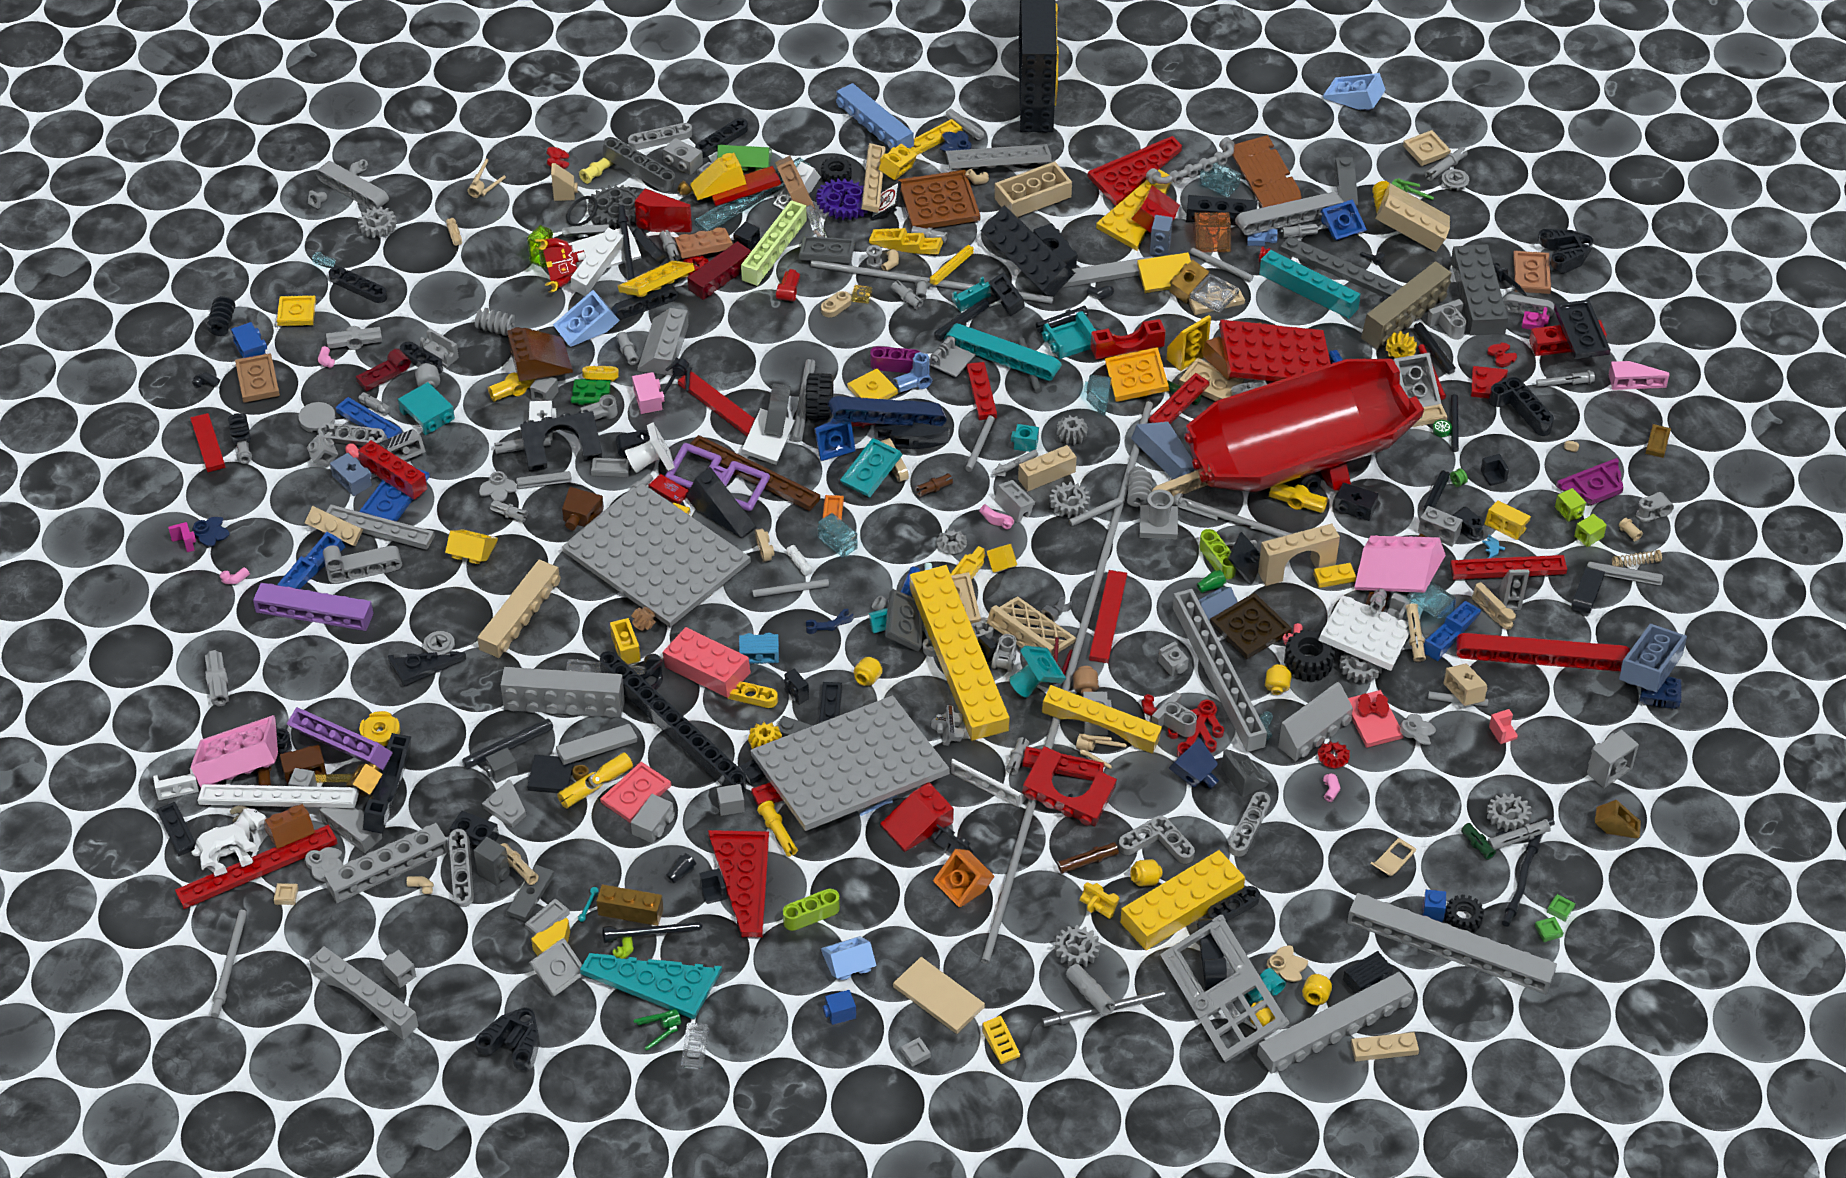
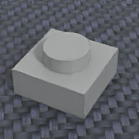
[901,1037,931,1067]

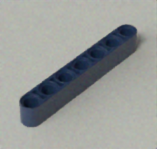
[828,396,947,426]

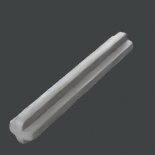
[1587,562,1663,585]

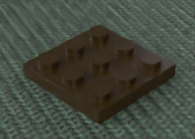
[1210,592,1292,659]

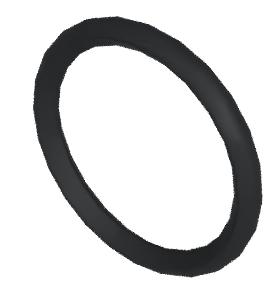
[566,196,598,226]

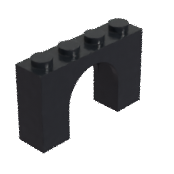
[520,410,602,472]

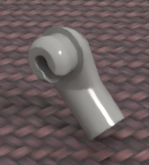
[349,159,368,175]

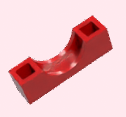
[1090,319,1166,359]

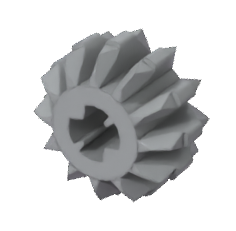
[1056,415,1088,446]

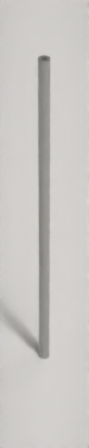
[811,261,1054,304]

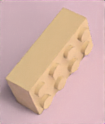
[995,161,1072,217]

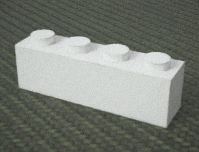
[571,228,623,296]

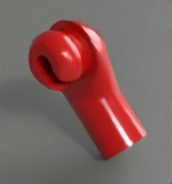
[1141,694,1158,717]

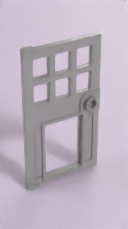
[1160,915,1290,1062]

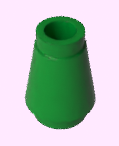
[1197,570,1227,593]

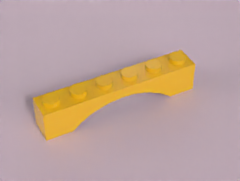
[1042,685,1162,754]

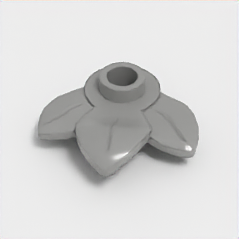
[479,471,517,502]
[1400,714,1436,745]
[305,847,343,882]

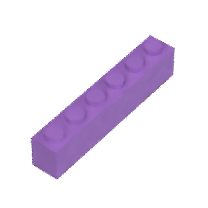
[253,583,373,631]
[287,707,393,770]

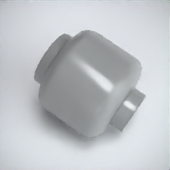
[415,363,440,388]

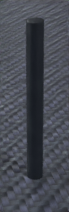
[1451,394,1459,452]

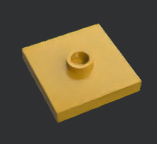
[277,296,316,326]
[847,369,898,399]

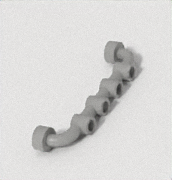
[1146,137,1234,185]

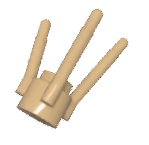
[467,159,506,198]
[1076,734,1127,769]

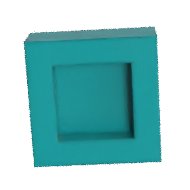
[868,608,888,633]

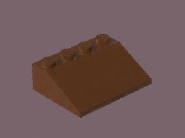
[507,327,573,382]

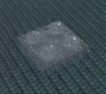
[1190,274,1239,313]

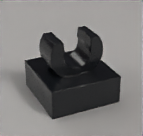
[978,635,998,663]

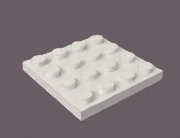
[1319,595,1410,671]

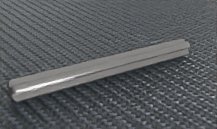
[792,359,815,442]

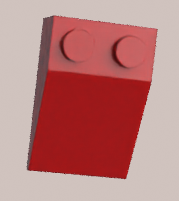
[1131,185,1180,233]
[635,188,692,232]
[880,782,954,852]

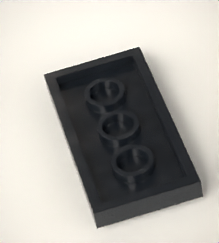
[1554,300,1611,359]

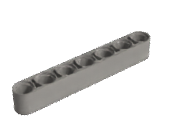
[1235,192,1344,235]

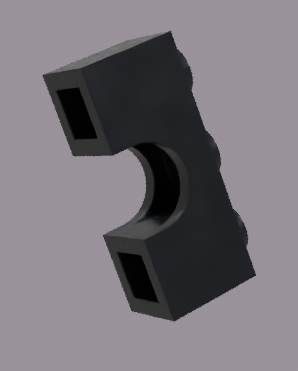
[1033,223,1078,269]

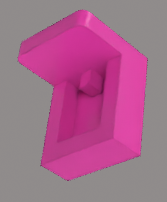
[168,522,196,552]

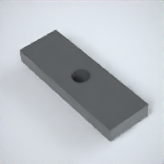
[507,865,554,922]

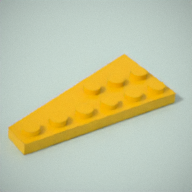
[1096,169,1172,251]

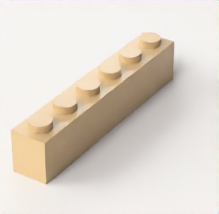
[477,560,561,658]

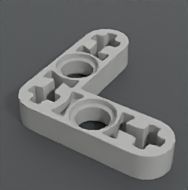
[1119,816,1195,864]

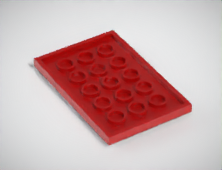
[1219,319,1331,381]

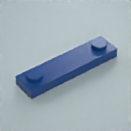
[335,397,402,439]

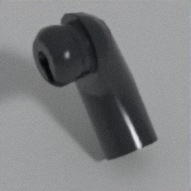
[1087,285,1114,299]

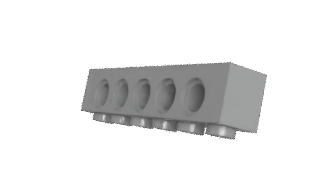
[324,823,449,903]

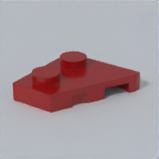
[1471,366,1508,398]

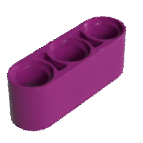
[870,346,920,373]

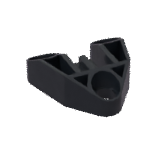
[1537,229,1594,273]
[475,1007,540,1071]

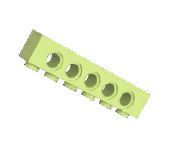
[741,200,807,286]

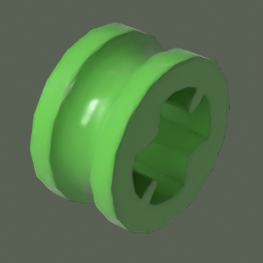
[1450,468,1468,487]

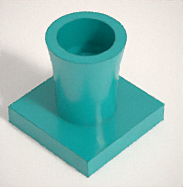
[1009,646,1067,697]

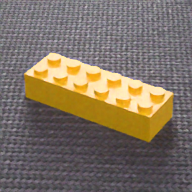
[1120,850,1245,950]

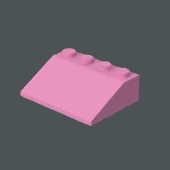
[1355,535,1446,593]
[191,715,278,787]

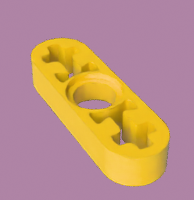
[728,681,778,708]

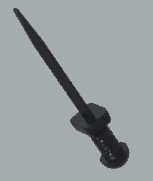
[1493,262,1527,296]

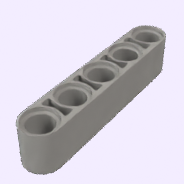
[315,161,389,210]

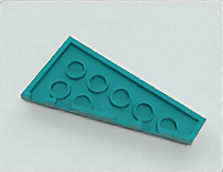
[580,953,722,1019]

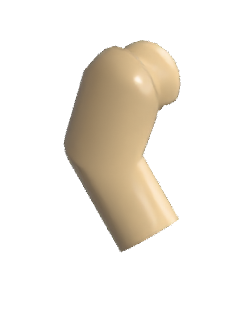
[407,876,434,894]

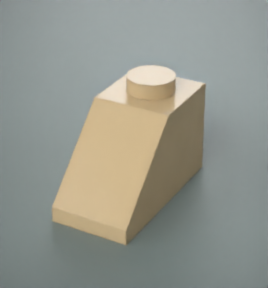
[551,163,578,201]

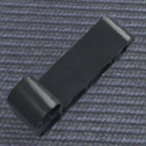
[1489,377,1554,436]
[1197,918,1227,990]

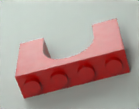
[1022,746,1117,827]

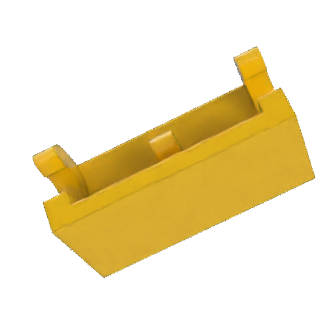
[1485,500,1531,540]

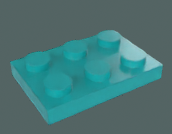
[840,438,902,497]

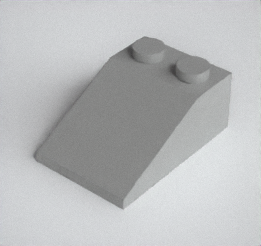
[1393,353,1441,407]

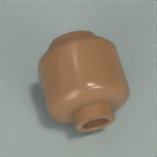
[1073,666,1099,696]

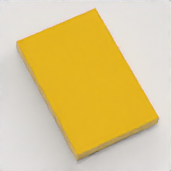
[1137,252,1191,293]

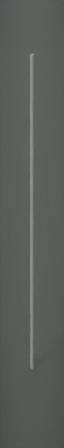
[981,401,1153,964]

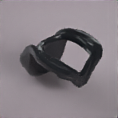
[640,654,663,690]

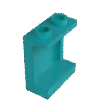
[1042,311,1096,359]
[398,382,455,435]

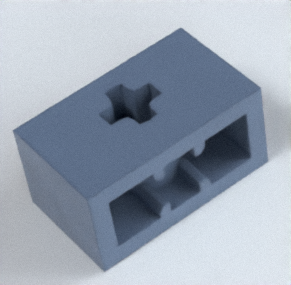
[1150,215,1173,256]
[330,453,372,496]

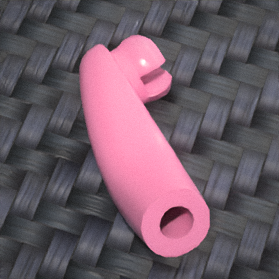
[979,504,1014,529]

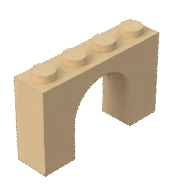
[1258,523,1340,586]

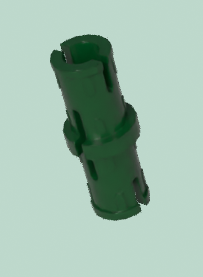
[1461,823,1496,860]

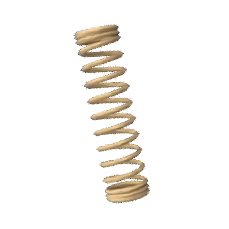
[1612,550,1662,567]

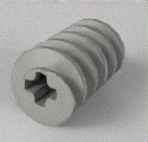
[475,308,515,336]
[1127,466,1152,507]

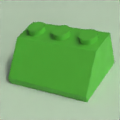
[717,145,772,171]

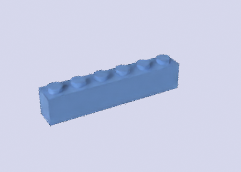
[836,83,914,149]

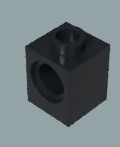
[733,221,760,250]

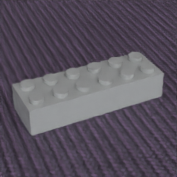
[501,667,625,718]

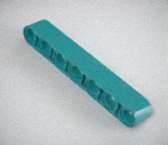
[944,323,1062,381]

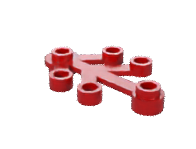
[1168,699,1224,757]

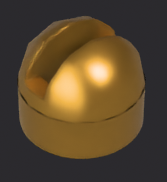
[677,180,692,196]
[573,765,589,781]

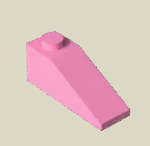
[1608,361,1669,390]

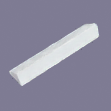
[951,759,1026,808]

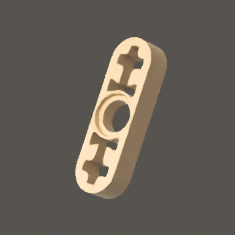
[881,438,909,482]

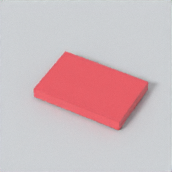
[1348,690,1404,748]
[600,762,671,823]

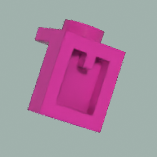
[1522,307,1550,330]

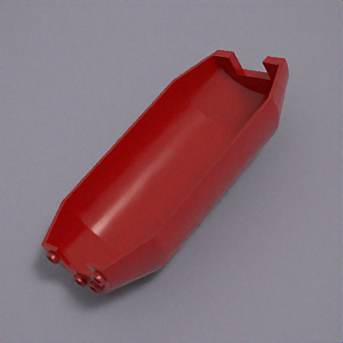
[1184,359,1424,492]

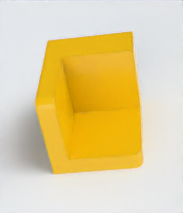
[986,544,1017,572]

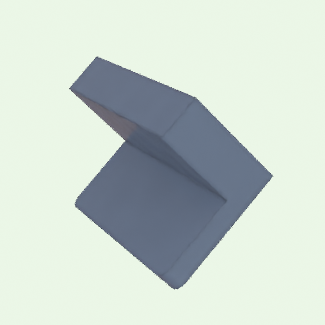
[1198,587,1237,622]

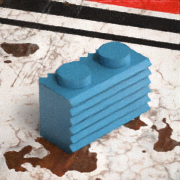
[739,633,779,664]

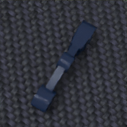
[806,609,854,634]

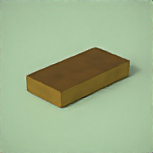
[1645,424,1671,458]

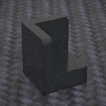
[1480,454,1509,486]
[699,868,727,904]

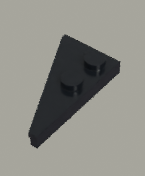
[388,651,466,686]

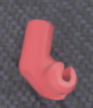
[345,443,360,461]

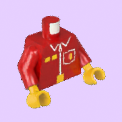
[535,238,586,293]

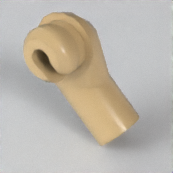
[965,169,989,185]
[881,249,899,271]

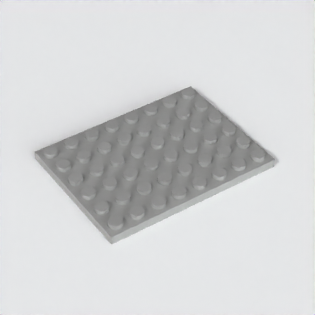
[562,483,751,627]
[751,695,950,831]

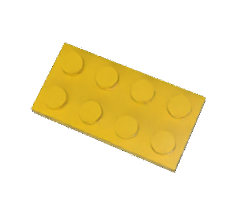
[618,260,695,297]

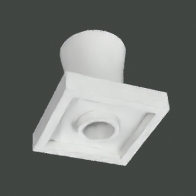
[625,422,675,473]

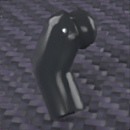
[192,372,221,388]

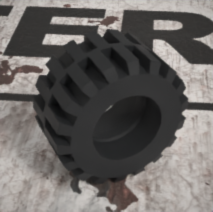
[805,373,834,419]
[1284,629,1335,682]

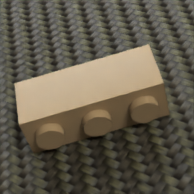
[1018,445,1077,492]

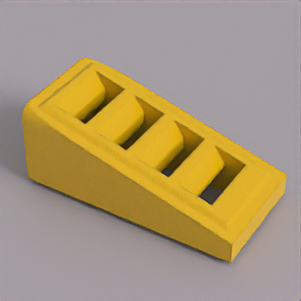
[982,1016,1020,1064]

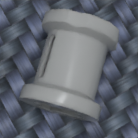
[866,245,882,269]

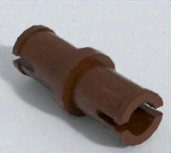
[915,473,953,497]

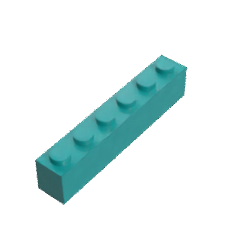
[1259,250,1361,319]

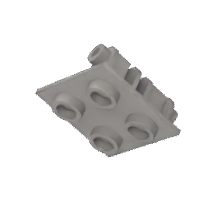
[929,336,975,377]

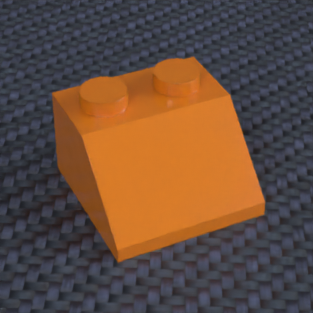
[933,849,995,907]

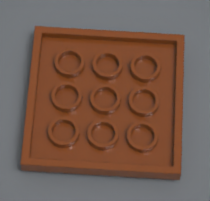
[898,170,980,229]

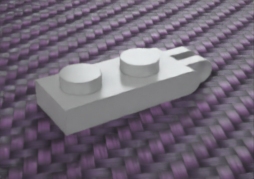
[562,224,609,239]

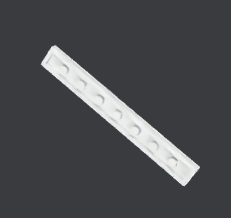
[197,784,359,808]

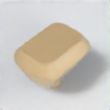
[1564,440,1579,452]

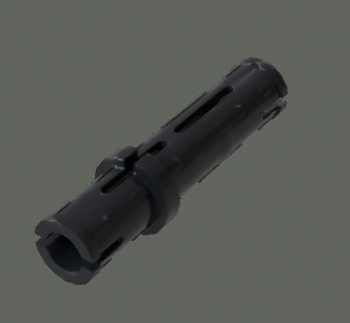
[1035,305,1089,333]

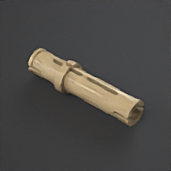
[1405,603,1426,662]
[501,843,539,885]

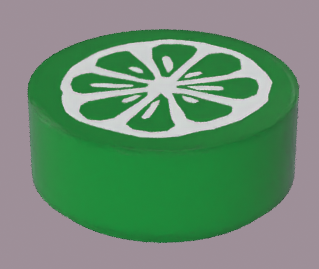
[1433,420,1452,437]

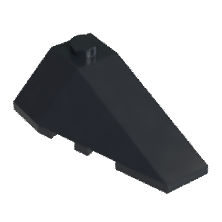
[686,467,757,539]

